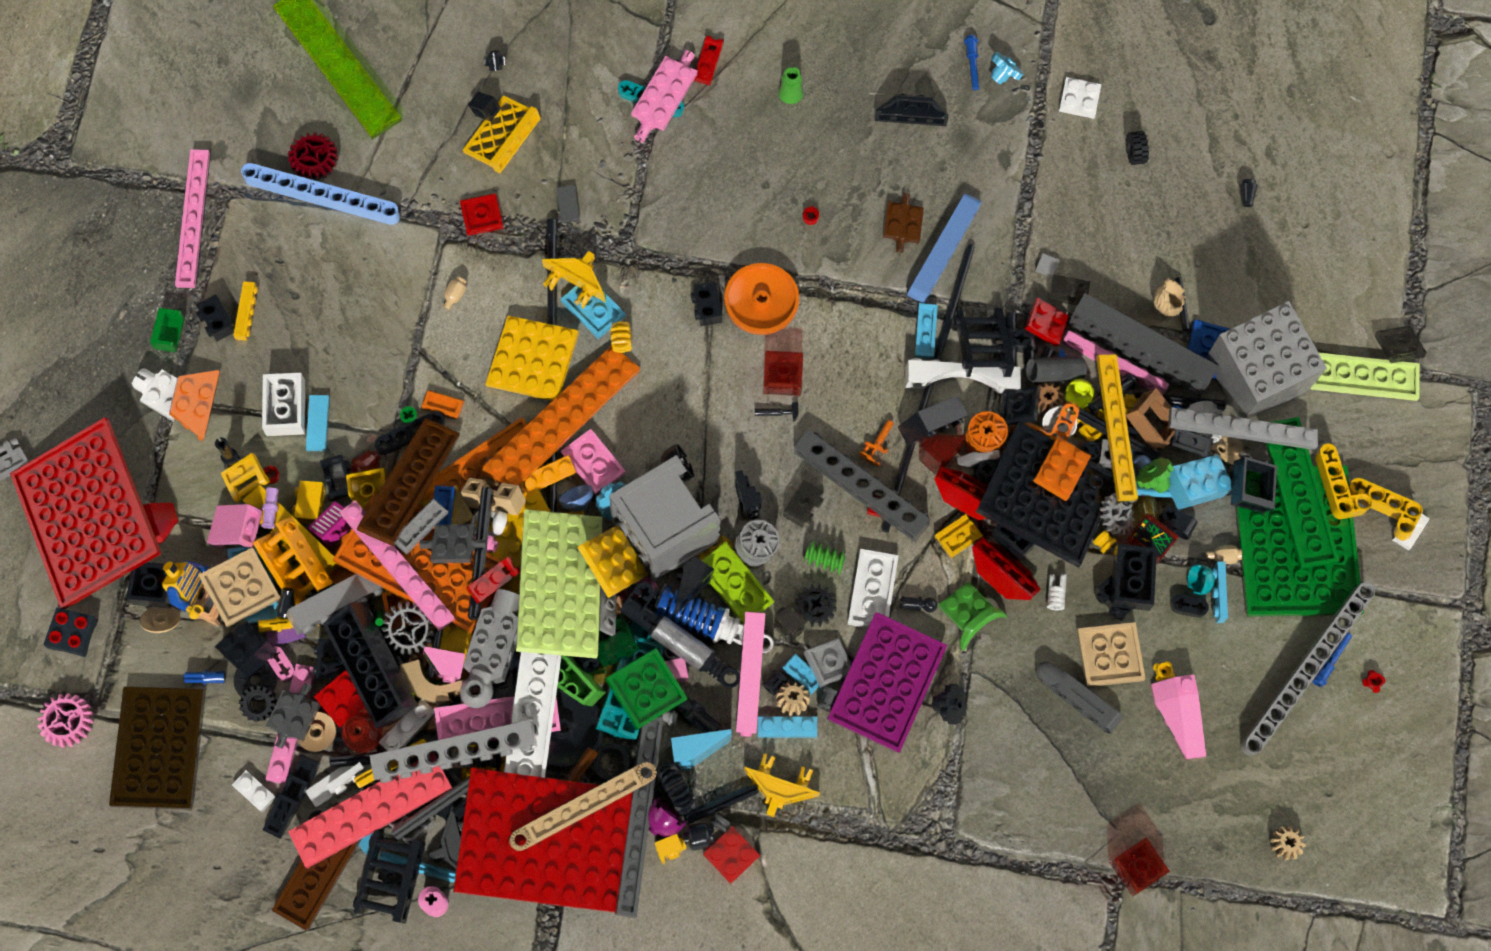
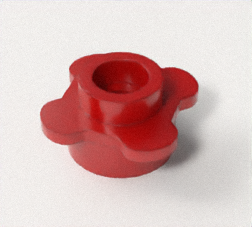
[1362,670,1386,693]

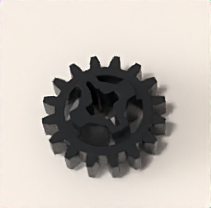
[795,584,837,627]

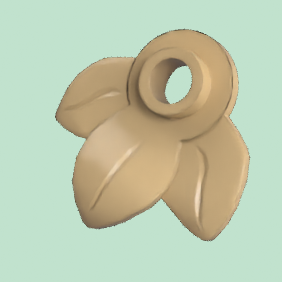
[1211,436,1244,465]

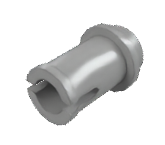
[660,710,679,725]

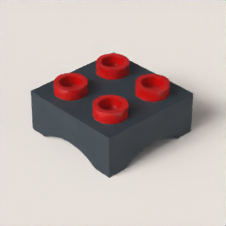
[43,607,98,657]

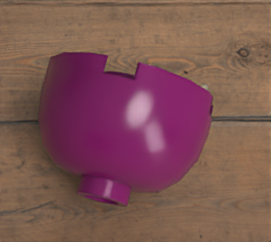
[648,798,686,837]

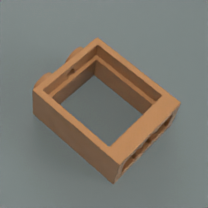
[1126,388,1176,449]

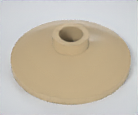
[140,607,181,633]
[297,712,336,752]

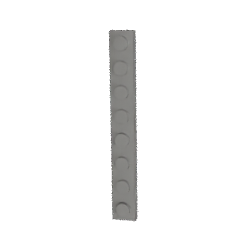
[1168,407,1318,450]

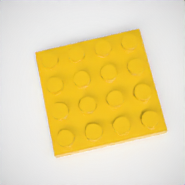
[486,315,579,401]

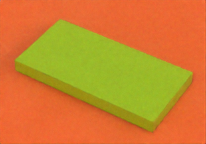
[702,541,775,624]

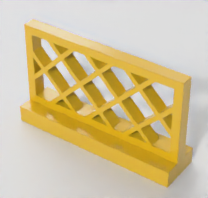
[463,95,541,174]

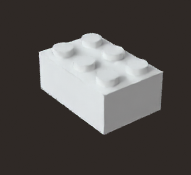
[262,373,305,436]

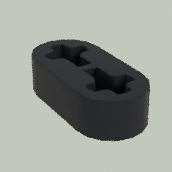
[1170,595,1209,618]

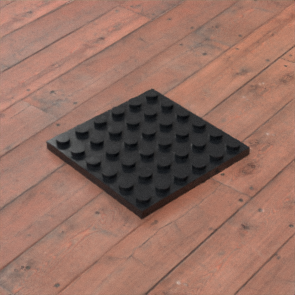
[975,421,1115,568]

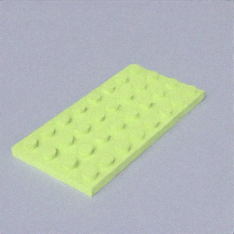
[516,509,602,658]

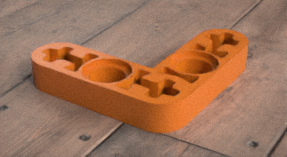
[1011,401,1080,441]

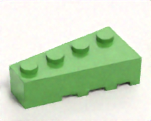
[557,655,606,706]

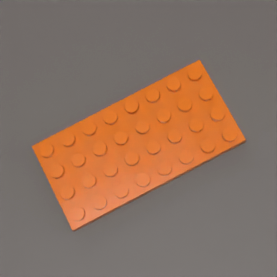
[333,494,509,635]

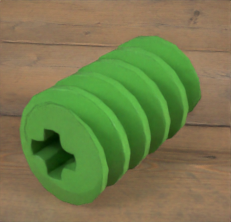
[803,540,846,575]

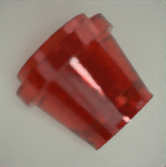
[342,712,383,753]

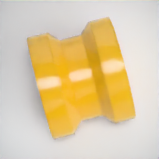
[1092,530,1117,554]

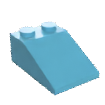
[671,729,732,771]

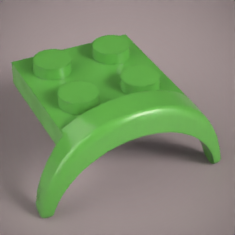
[938,582,1007,650]

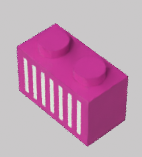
[307,502,351,549]

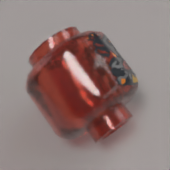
[351,449,380,473]

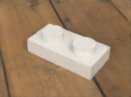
[1392,511,1430,551]
[232,770,276,812]

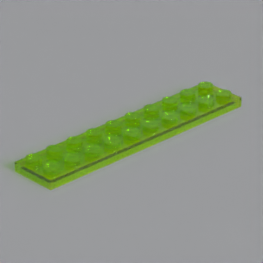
[272,0,402,140]

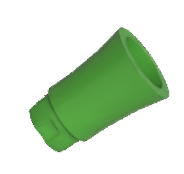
[778,67,803,104]

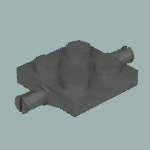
[419,524,487,563]
[266,683,321,749]

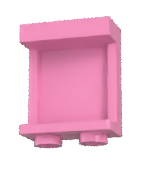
[207,504,263,548]

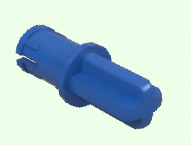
[184,669,225,685]

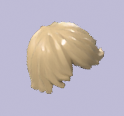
[1153,278,1186,316]

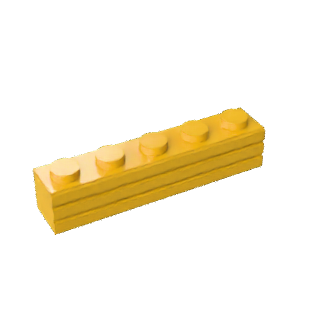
[233,281,258,341]

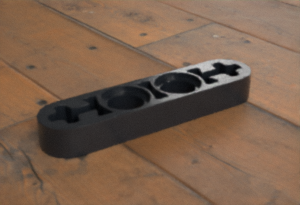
[375,411,445,455]

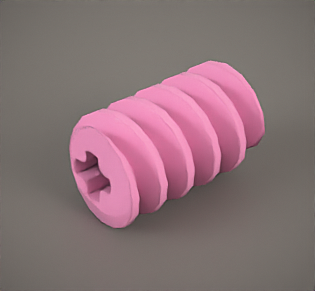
[418,886,449,917]

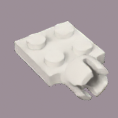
[132,368,177,421]

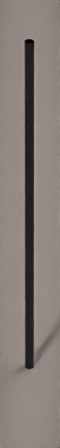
[881,244,975,533]

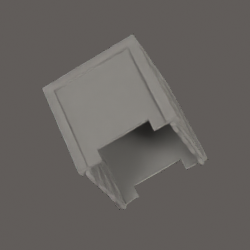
[609,455,721,583]

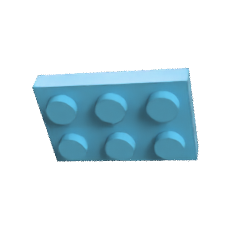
[560,286,626,340]

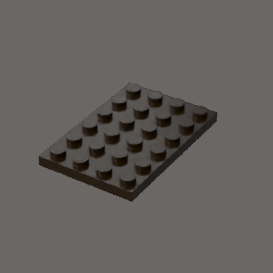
[109,686,205,810]

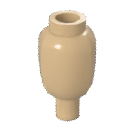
[443,276,467,310]
[1206,545,1242,564]

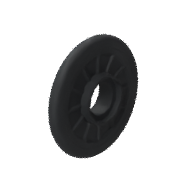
[234,661,277,701]

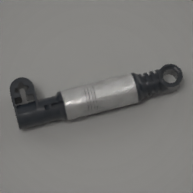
[619,582,740,688]

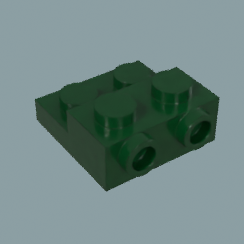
[598,614,640,667]

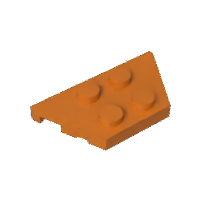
[169,370,220,441]

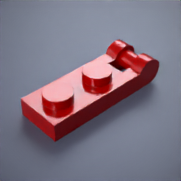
[694,35,724,86]
[466,556,520,604]

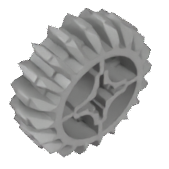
[381,600,435,655]

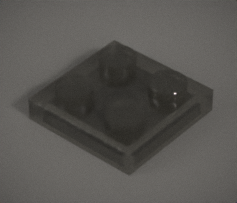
[1375,325,1427,364]

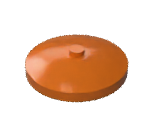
[724,263,799,335]

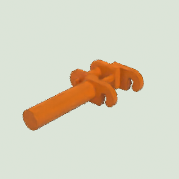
[859,420,894,467]

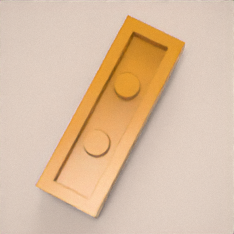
[519,455,576,496]

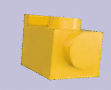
[654,834,687,864]

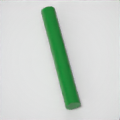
[374,609,383,626]

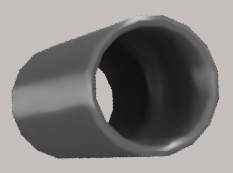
[1026,356,1087,382]

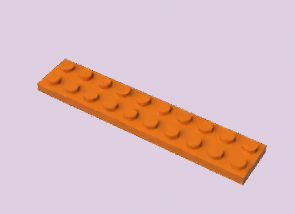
[483,345,640,486]

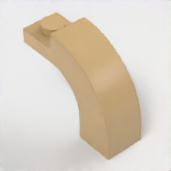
[399,660,465,705]

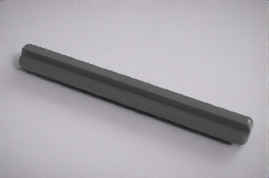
[392,776,470,839]

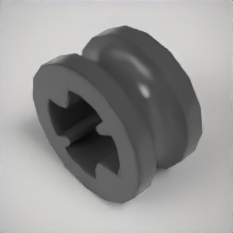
[710,814,730,833]

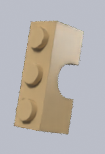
[461,478,526,515]

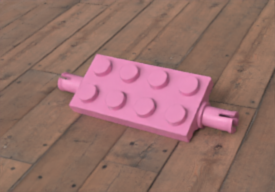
[631,50,697,143]

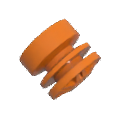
[964,411,1008,453]

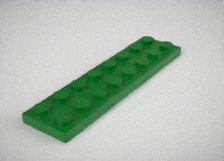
[1265,417,1339,569]

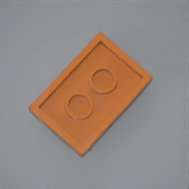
[1033,436,1091,501]

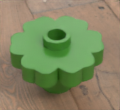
[1135,458,1174,493]

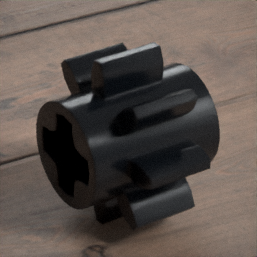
[484,50,506,71]

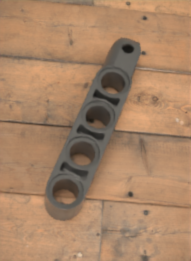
[1036,661,1123,734]

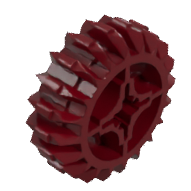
[288,132,338,180]

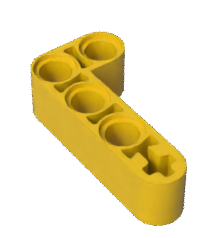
[1315,444,1372,519]
[1349,478,1423,541]

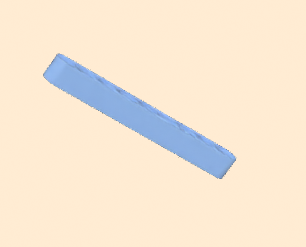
[241,163,400,225]

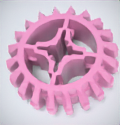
[38,693,94,748]

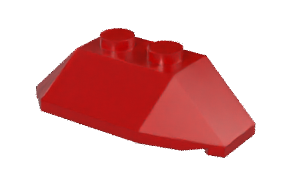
[934,467,988,520]
[143,502,179,544]
[972,537,1041,600]

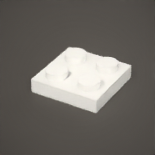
[1059,77,1101,119]

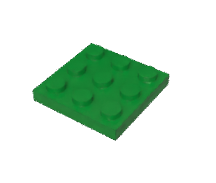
[605,648,688,730]

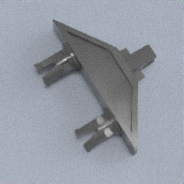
[429,806,463,868]

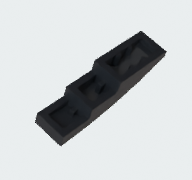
[263,755,321,839]

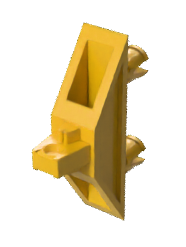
[542,251,606,309]
[744,754,820,817]

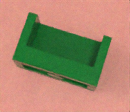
[150,308,185,352]

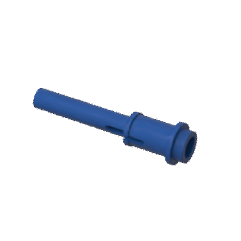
[964,35,979,90]
[1312,632,1352,687]

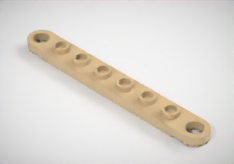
[509,762,657,851]

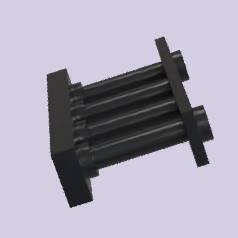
[953,308,1015,377]
[353,831,426,924]

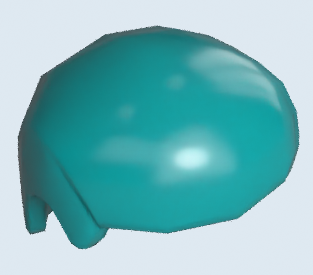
[1187,564,1215,595]

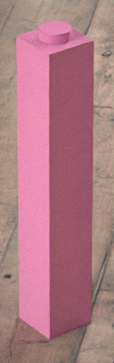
[736,611,765,737]

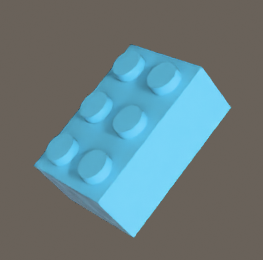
[1168,454,1232,510]

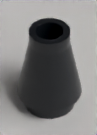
[1239,179,1258,207]
[276,587,295,618]

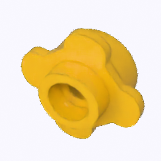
[1153,661,1175,682]

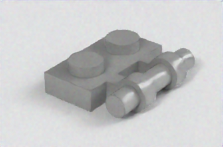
[0,437,29,481]

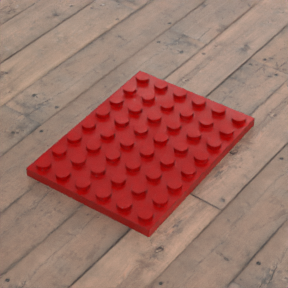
[10,417,162,609]
[453,768,632,913]

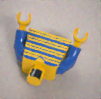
[162,561,209,619]

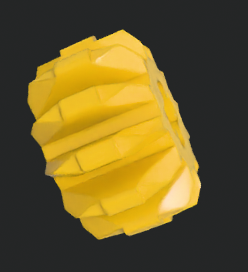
[610,321,632,353]

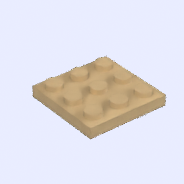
[199,547,280,627]
[1077,622,1146,687]

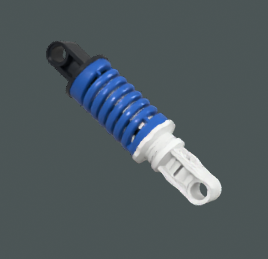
[627,583,774,653]

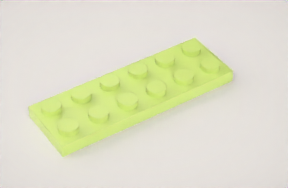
[1310,353,1420,401]

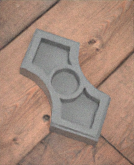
[957,450,1003,468]

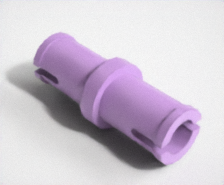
[262,487,279,529]

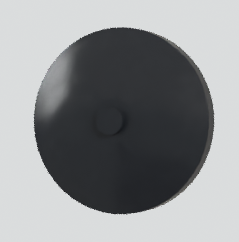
[547,688,603,768]

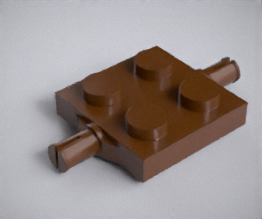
[883,193,924,253]

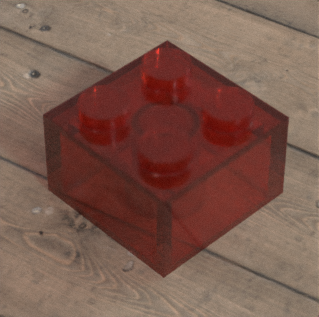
[763,350,803,396]
[1109,837,1170,897]

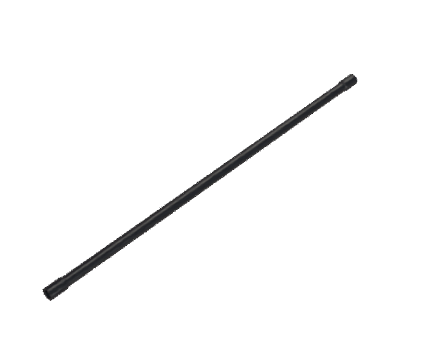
[546,219,558,512]

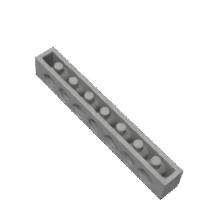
[369,720,537,783]

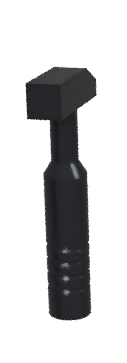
[754,402,799,422]

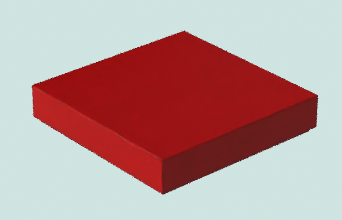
[460,193,504,236]

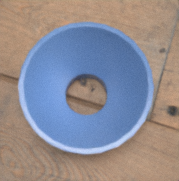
[559,485,593,512]

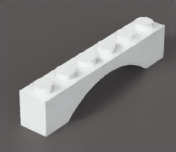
[905,358,1021,394]

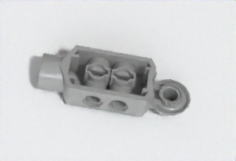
[460,589,519,708]

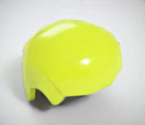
[1065,379,1094,409]

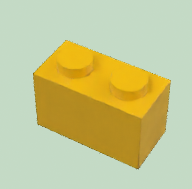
[292,480,326,524]

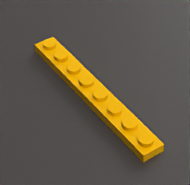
[1096,354,1138,501]

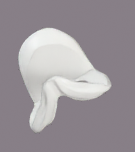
[472,511,507,537]

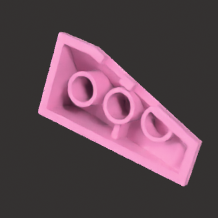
[1151,674,1206,759]

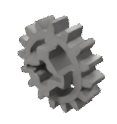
[1100,494,1135,536]

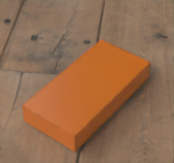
[421,390,464,420]

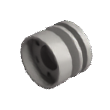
[733,520,780,568]

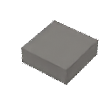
[1035,254,1060,278]

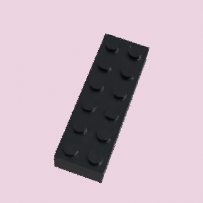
[323,602,418,728]

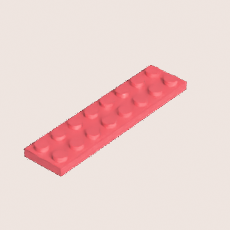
[288,752,452,869]

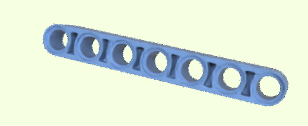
[907,193,982,304]

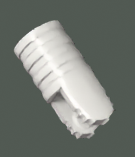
[1047,574,1067,610]

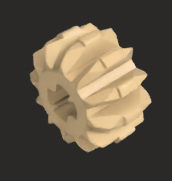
[776,682,810,716]
[1270,826,1306,861]

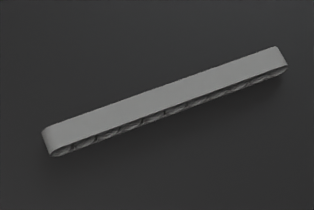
[1241,582,1375,756]

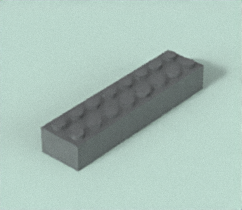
[1068,293,1219,397]

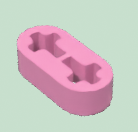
[267,646,295,681]

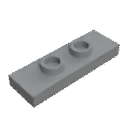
[395,498,448,555]

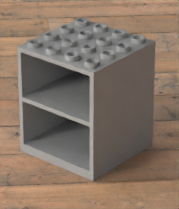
[1205,301,1327,419]

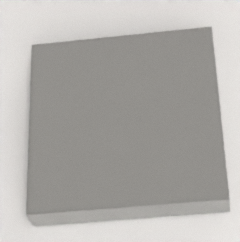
[803,638,851,688]

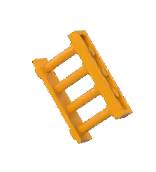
[253,516,333,605]

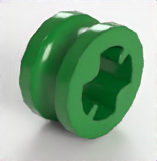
[400,406,418,424]

